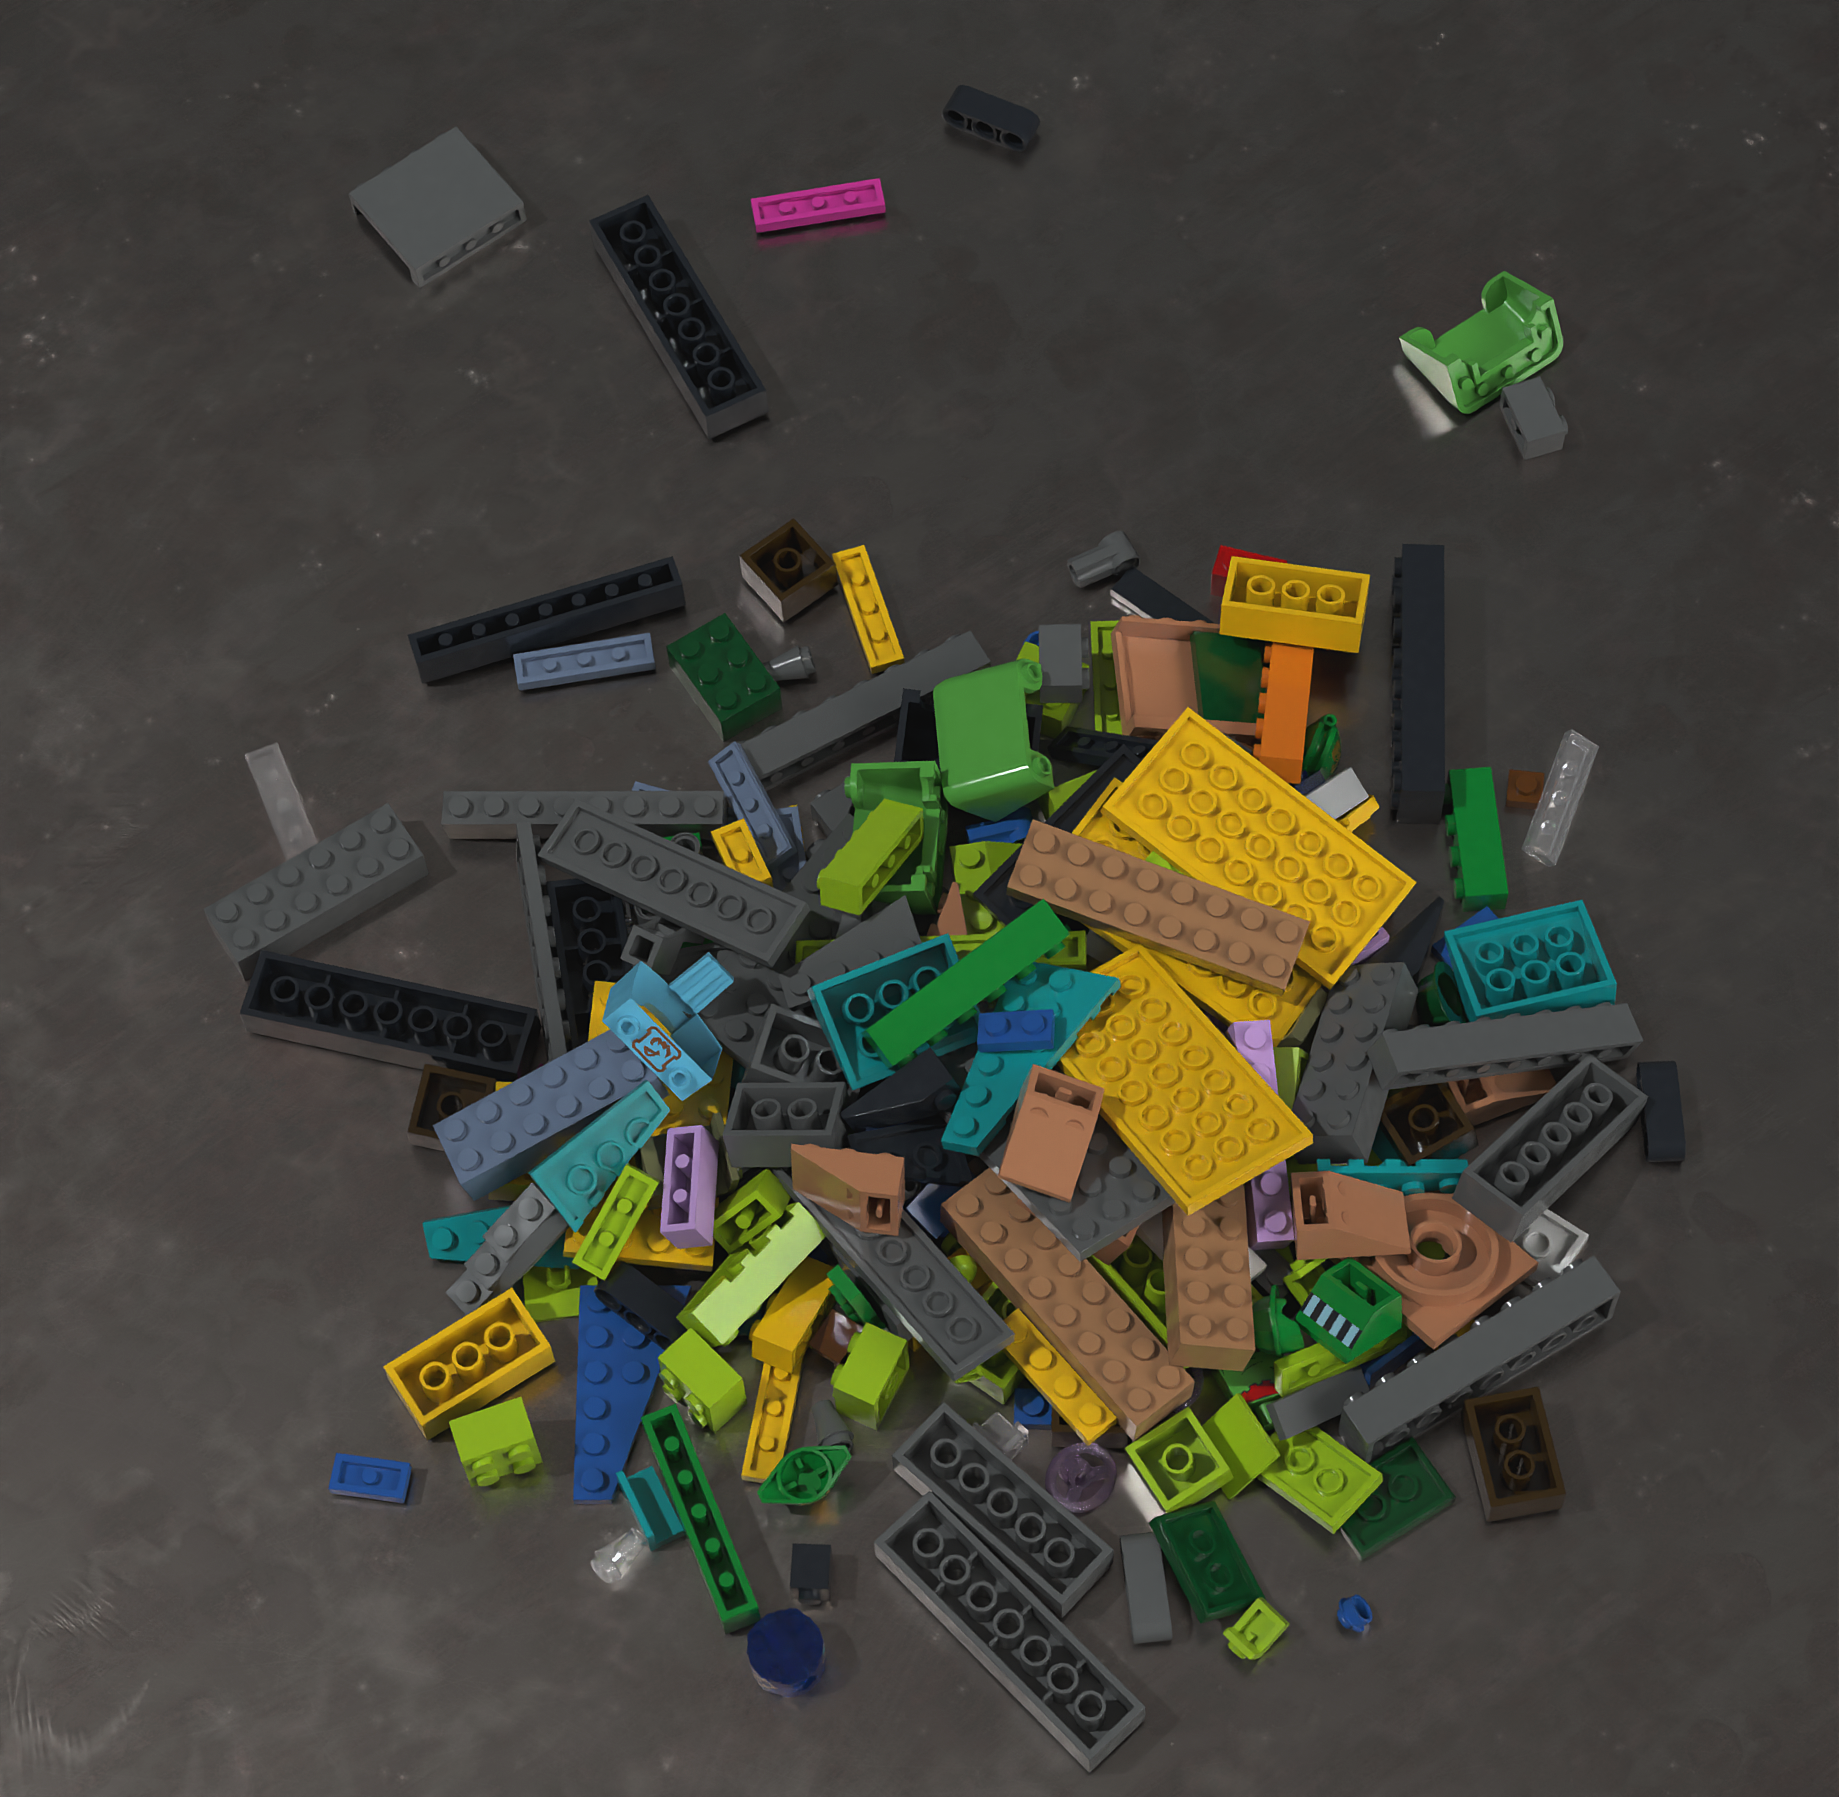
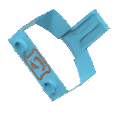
[602,952,734,1101]

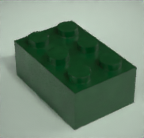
[666,613,783,742]

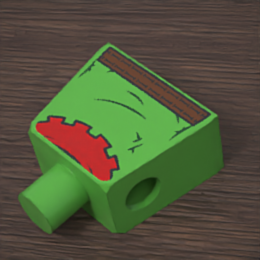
[1210,1347,1284,1431]

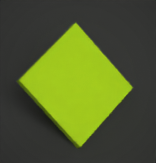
[523,1265,598,1322]
[1202,1393,1280,1500]

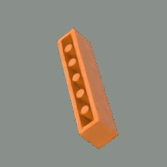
[1253,642,1314,784]

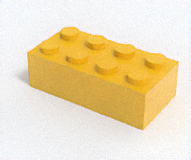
[1219,556,1370,653]
[383,1288,555,1441]

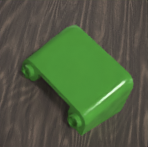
[1399,271,1563,414]
[933,658,1054,822]
[844,761,949,916]

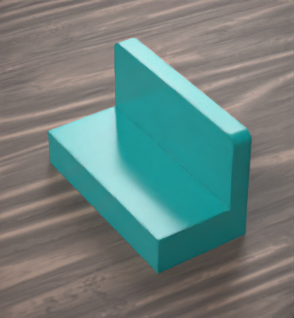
[616,1466,685,1551]

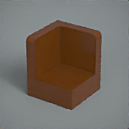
[809,1309,864,1369]

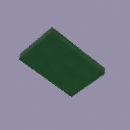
[1190,631,1265,723]
[1339,1436,1456,1561]
[1149,1500,1266,1624]

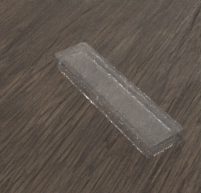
[1521,729,1599,867]
[244,742,317,861]

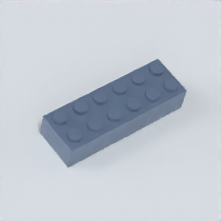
[433,1030,669,1201]

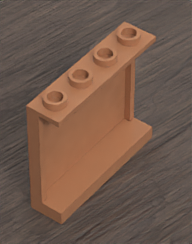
[1111,615,1262,748]

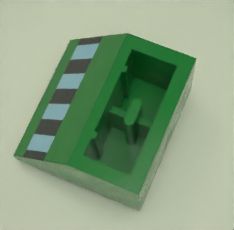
[1294,1257,1402,1364]

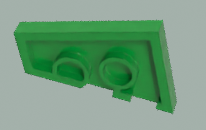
[826,1265,890,1332]

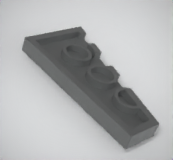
[778,895,922,1011]

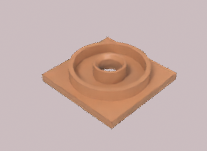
[1329,1190,1538,1350]

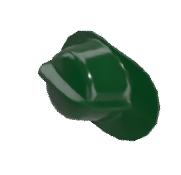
[1416,961,1467,1024]

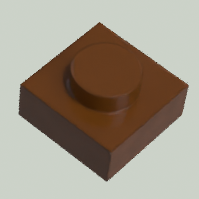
[1505,769,1545,810]

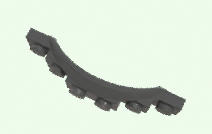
[446,1183,569,1315]

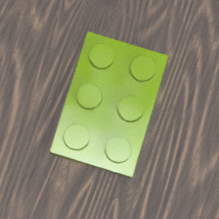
[1257,1426,1383,1534]

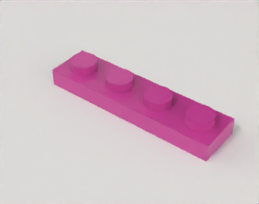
[751,178,886,233]

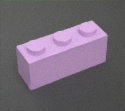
[660,1125,719,1249]

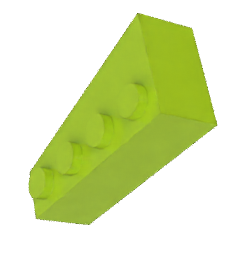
[676,1202,826,1348]

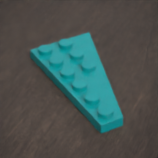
[941,962,1121,1156]

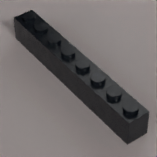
[408,556,686,684]

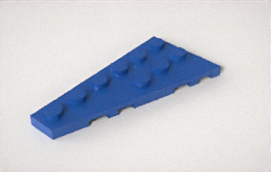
[573,1285,692,1504]

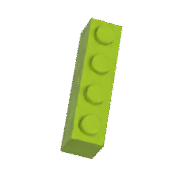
[817,798,924,916]

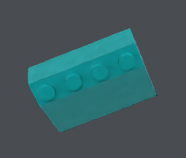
[1444,899,1617,1023]
[806,933,980,1091]

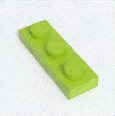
[572,1163,660,1281]

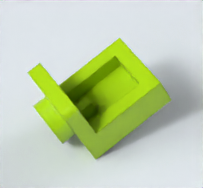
[1282,1258,1327,1307]
[1223,1597,1290,1660]

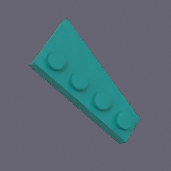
[528,1080,670,1233]
[1317,1159,1468,1196]
[422,1205,581,1270]

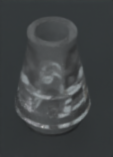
[591,1528,647,1583]

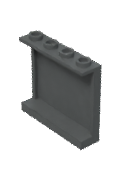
[349,126,527,289]

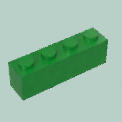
[1443,767,1509,912]

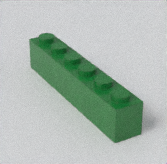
[862,898,1070,1069]
[640,1403,761,1634]

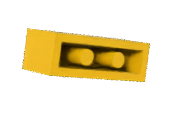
[749,1256,837,1374]

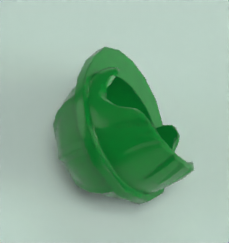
[1252,1285,1305,1358]

